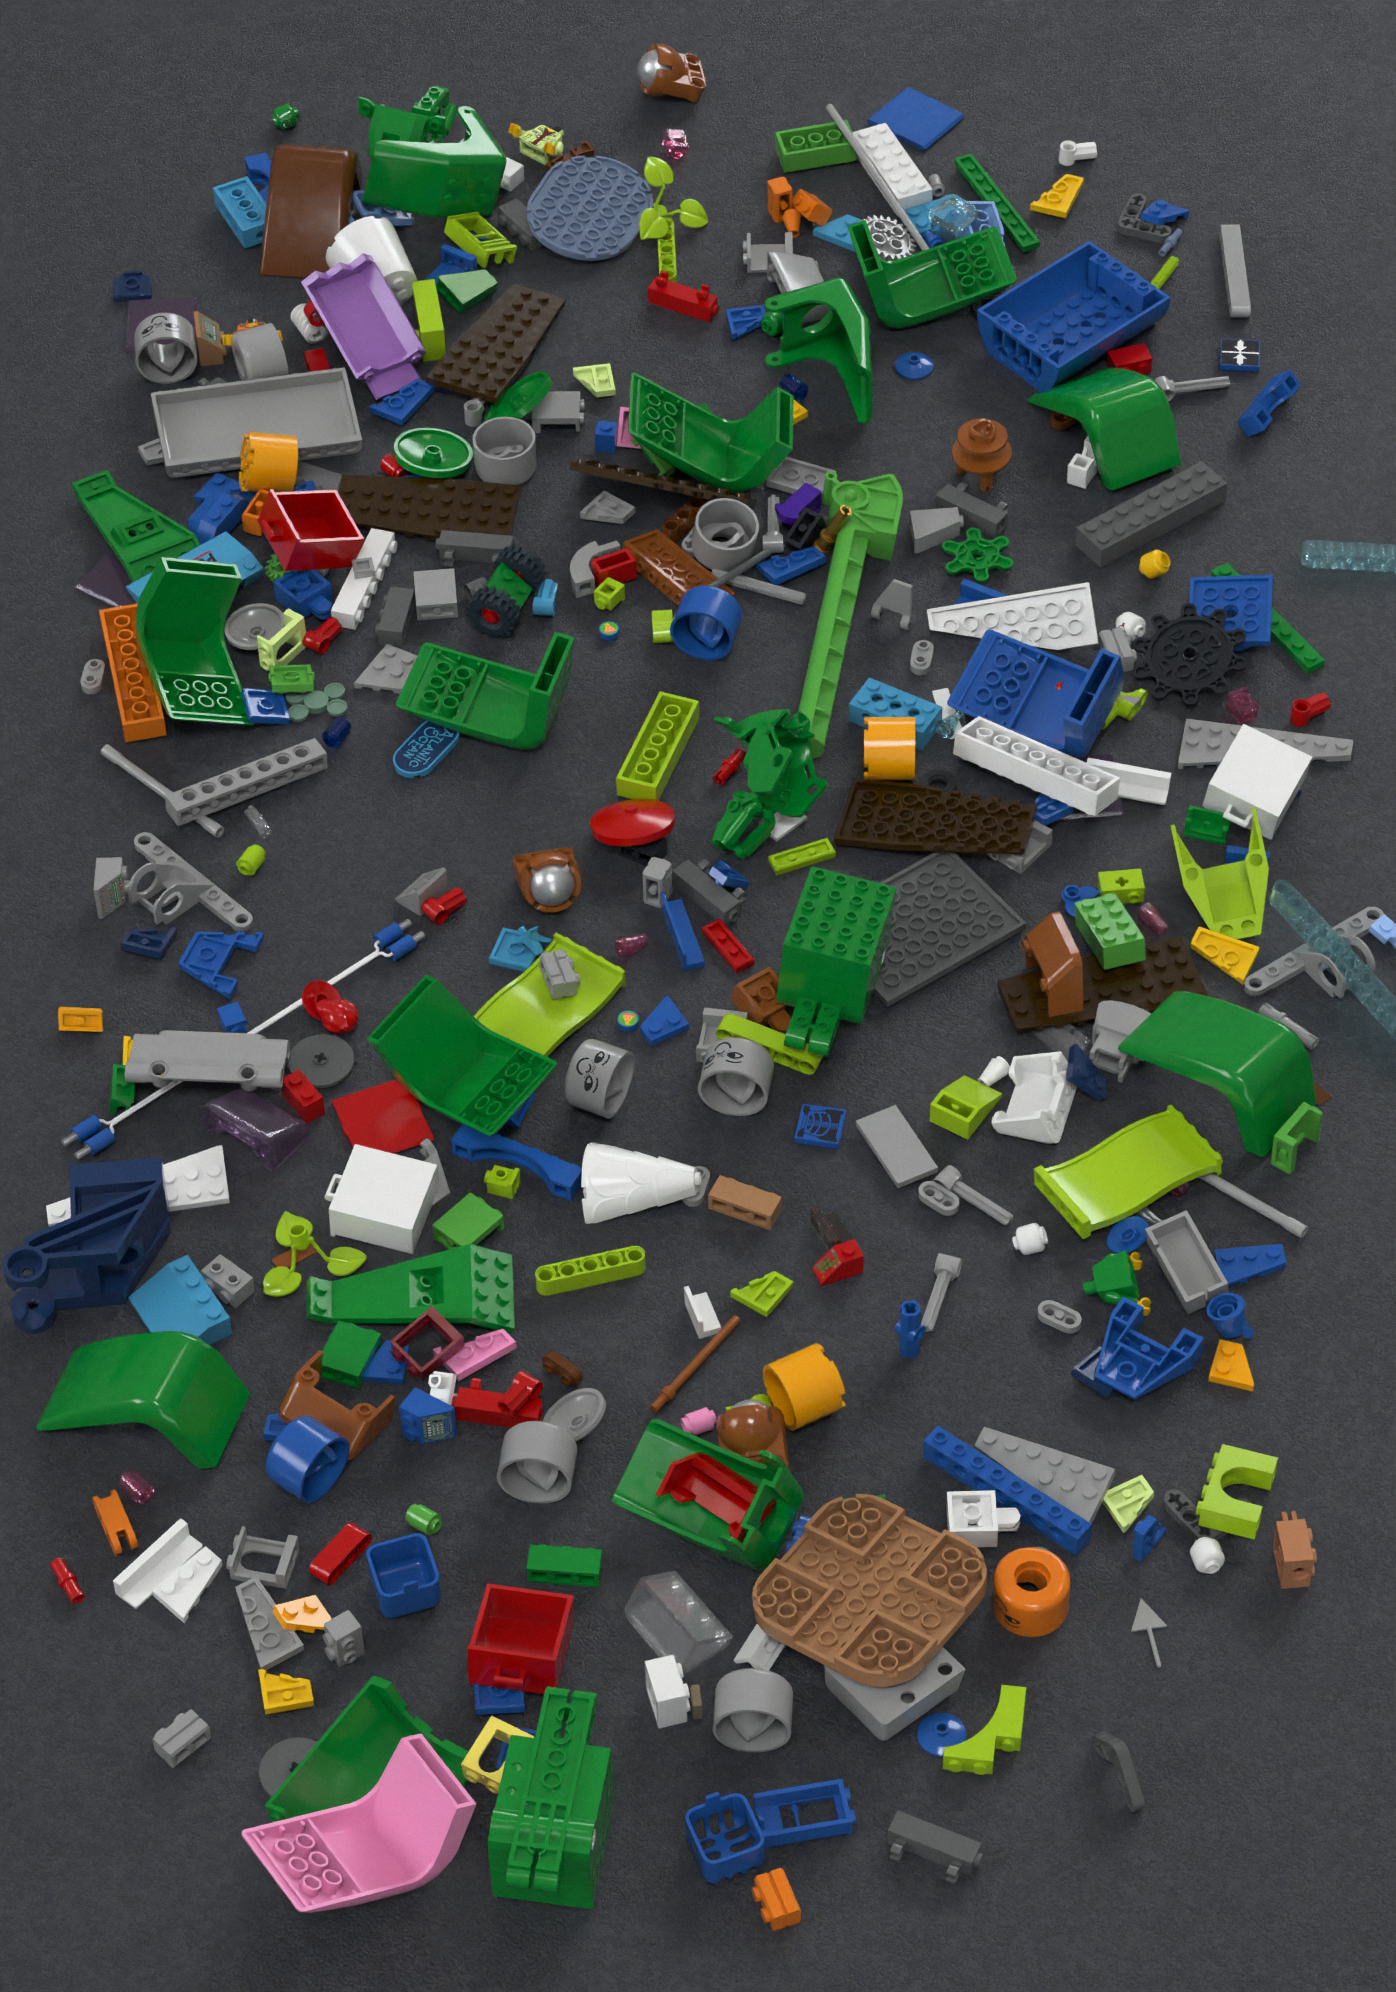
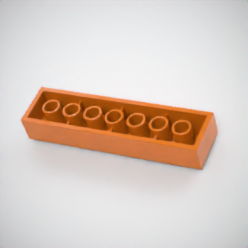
[99,603,167,743]

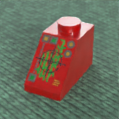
[812,1239,864,1287]

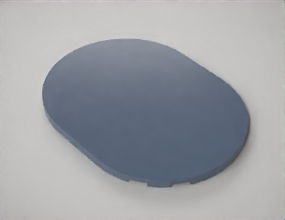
[526,155,654,261]

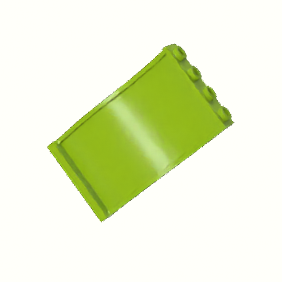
[474,933,626,1057]
[1034,1105,1223,1239]

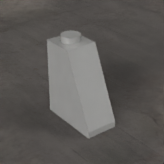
[910,507,964,553]

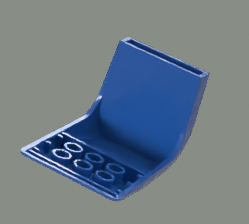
[947,629,1124,759]

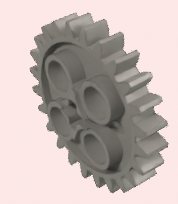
[862,215,916,261]

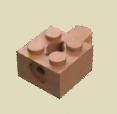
[1273,1511,1317,1589]

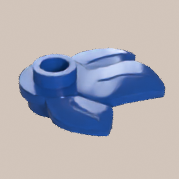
[1061,885,1099,918]

